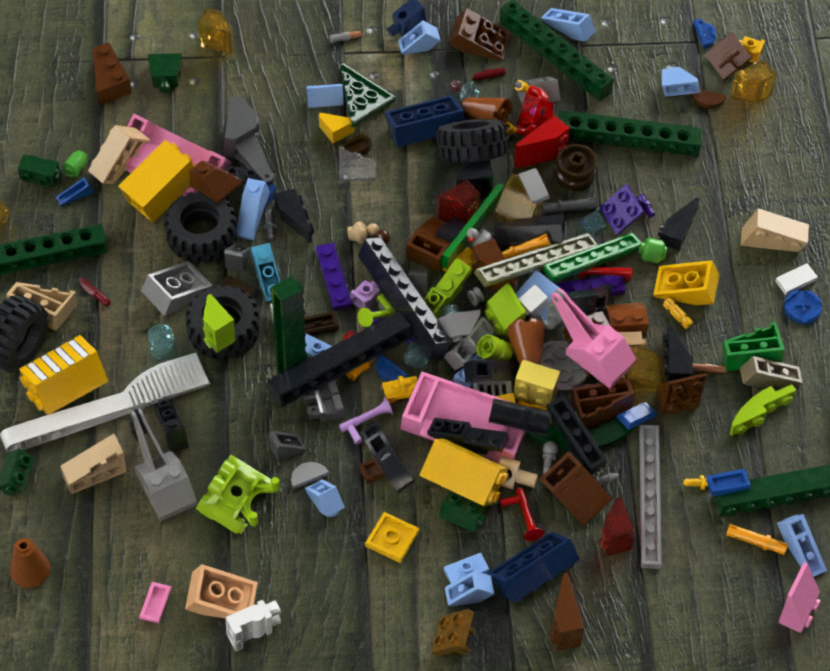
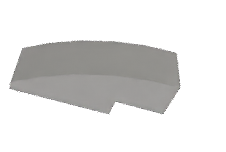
[444,316,495,370]

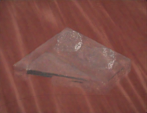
[339,146,376,181]

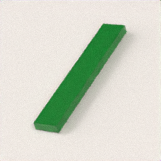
[441,183,505,269]
[542,233,641,282]

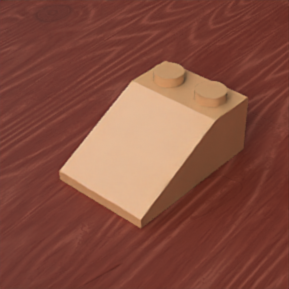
[185,564,258,618]

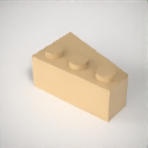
[6,282,77,331]
[60,434,127,494]

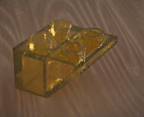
[730,59,777,103]
[495,174,546,220]

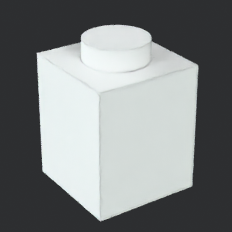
[519,285,549,318]

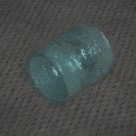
[148,324,175,360]

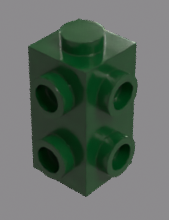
[17,154,62,187]
[0,448,34,496]
[439,491,487,533]

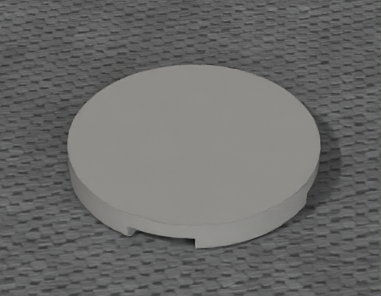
[541,340,589,392]

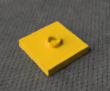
[365,512,420,563]

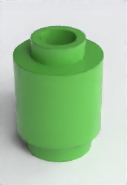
[63,150,88,177]

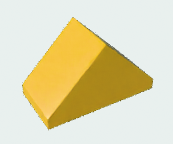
[319,113,355,143]

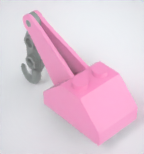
[538,288,636,389]

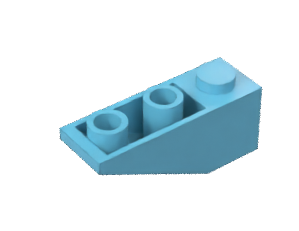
[250,243,280,302]

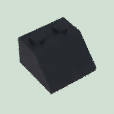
[455,159,493,202]

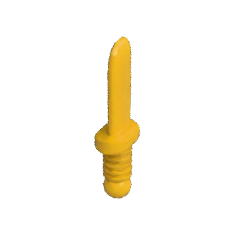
[683,475,708,490]

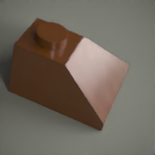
[190,160,243,203]

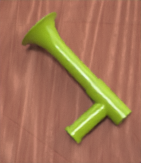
[357,294,396,327]

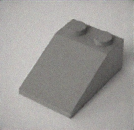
[141,261,212,316]

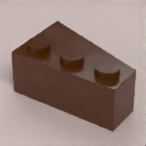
[92,42,132,105]
[571,379,634,429]

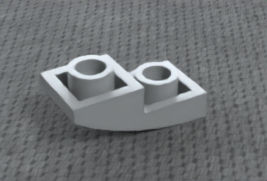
[518,168,549,205]

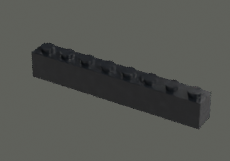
[358,238,452,360]
[267,312,412,408]

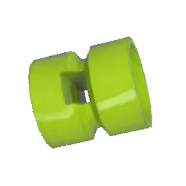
[476,334,513,361]

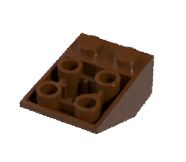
[448,8,511,60]
[406,216,451,272]
[655,373,707,415]
[539,451,613,526]

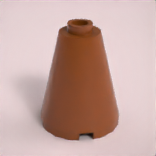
[461,97,512,129]
[507,318,545,366]
[9,538,51,588]

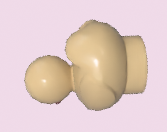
[348,221,379,244]

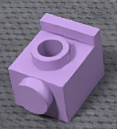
[351,280,380,309]

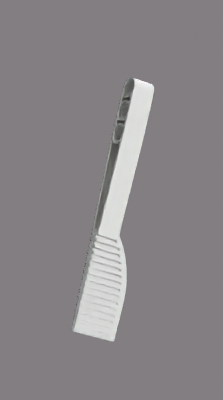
[0,353,210,453]

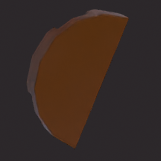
[691,89,726,109]

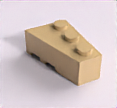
[88,125,150,184]
[741,208,809,252]

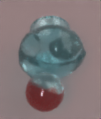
[450,80,480,101]
[403,341,428,369]

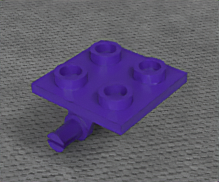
[600,184,655,236]

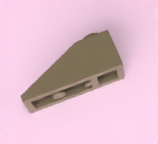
[740,356,803,388]

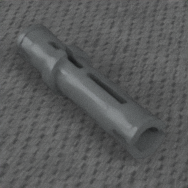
[541,197,597,216]

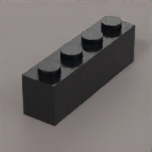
[546,395,607,475]

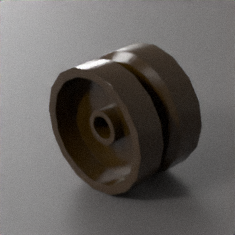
[555,144,597,191]

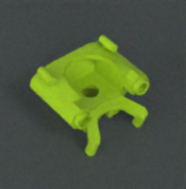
[196,455,281,535]

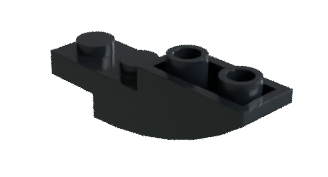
[567,284,612,315]
[427,418,509,455]
[360,421,415,493]

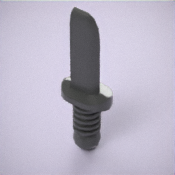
[263,209,277,241]

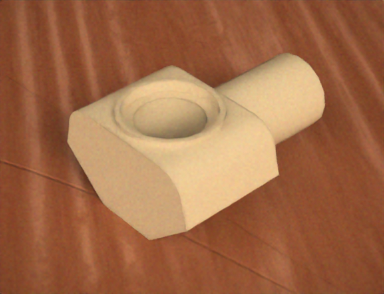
[499,456,538,489]

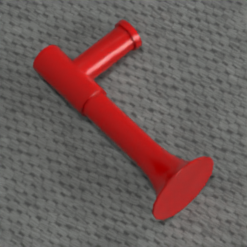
[579,267,633,282]
[500,488,544,541]

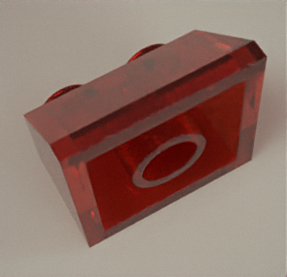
[436,180,481,223]
[600,496,635,556]

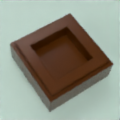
[359,459,385,484]

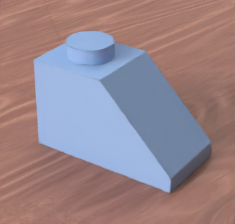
[398,20,441,55]
[662,67,700,97]
[305,479,345,517]
[445,570,494,606]

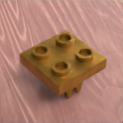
[431,609,475,657]

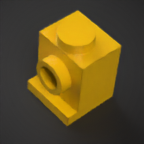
[739,36,765,64]

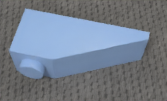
[541,8,596,42]
[236,178,270,240]
[777,514,827,577]

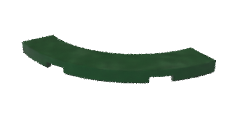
[526,418,636,452]

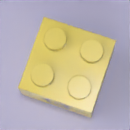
[514,360,560,408]

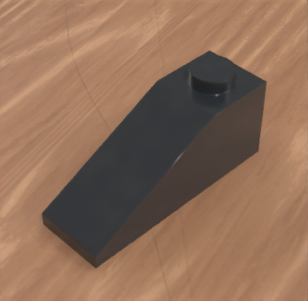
[657,198,700,251]

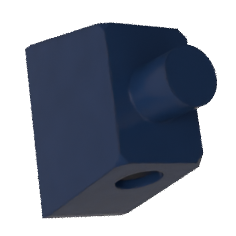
[387,0,427,37]

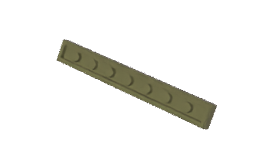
[474,233,598,287]

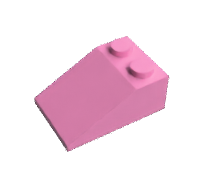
[778,562,821,633]

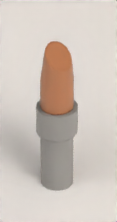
[330,31,362,42]

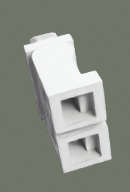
[226,600,281,651]

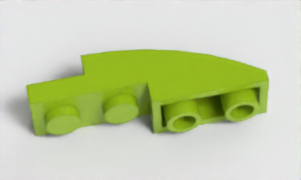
[423,258,473,319]
[729,384,796,436]

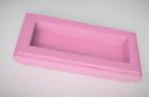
[139,582,172,623]

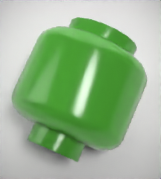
[638,237,667,264]

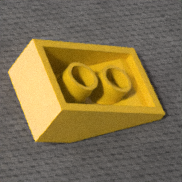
[653,260,719,306]

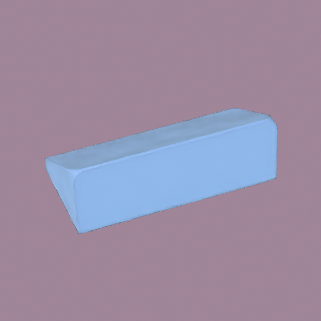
[307,84,344,108]

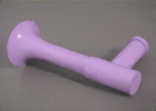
[339,397,393,445]

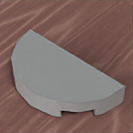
[291,462,329,490]

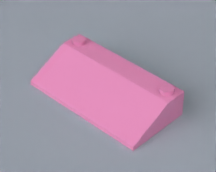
[126,113,232,196]
[400,372,525,463]

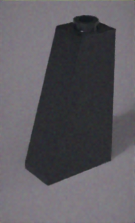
[491,214,566,246]

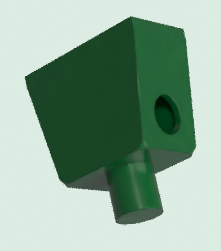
[148,53,183,93]

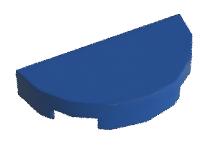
[693,19,717,49]
[376,354,409,382]

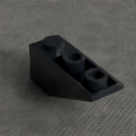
[274,188,314,243]
[663,324,693,382]
[464,360,519,383]
[153,399,189,452]

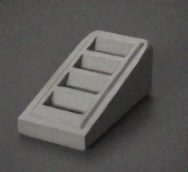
[472,381,512,396]

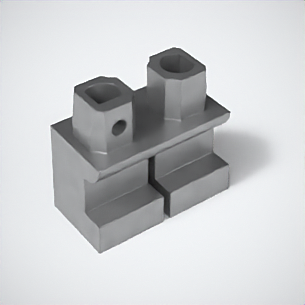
[303,380,344,422]

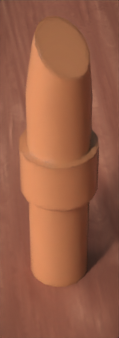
[692,363,727,374]

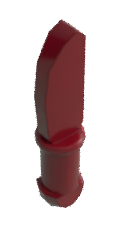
[80,277,111,307]

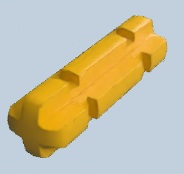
[663,298,693,329]

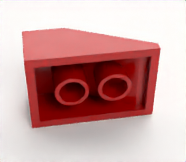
[514,115,570,169]

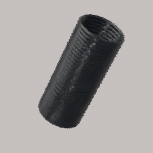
[488,398,552,436]

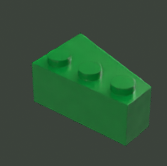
[721,321,785,371]

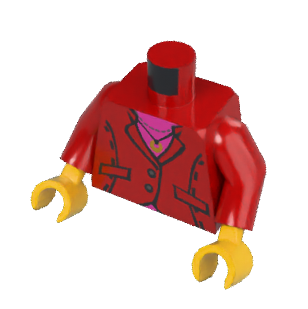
[504,80,554,136]

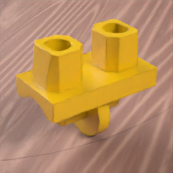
[382,376,417,403]

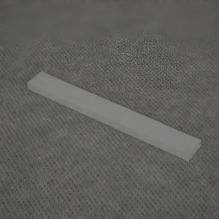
[639,425,662,569]

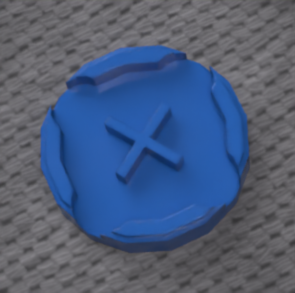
[784,290,822,325]

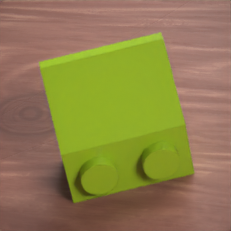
[485,283,526,340]
[203,294,236,353]

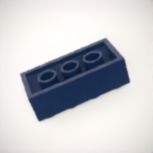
[384,95,465,147]
[487,532,580,602]

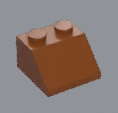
[604,302,649,336]

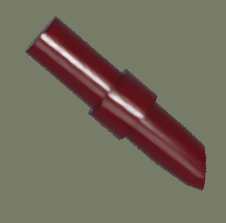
[472,67,506,80]

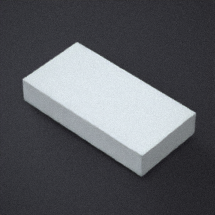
[775,264,818,295]

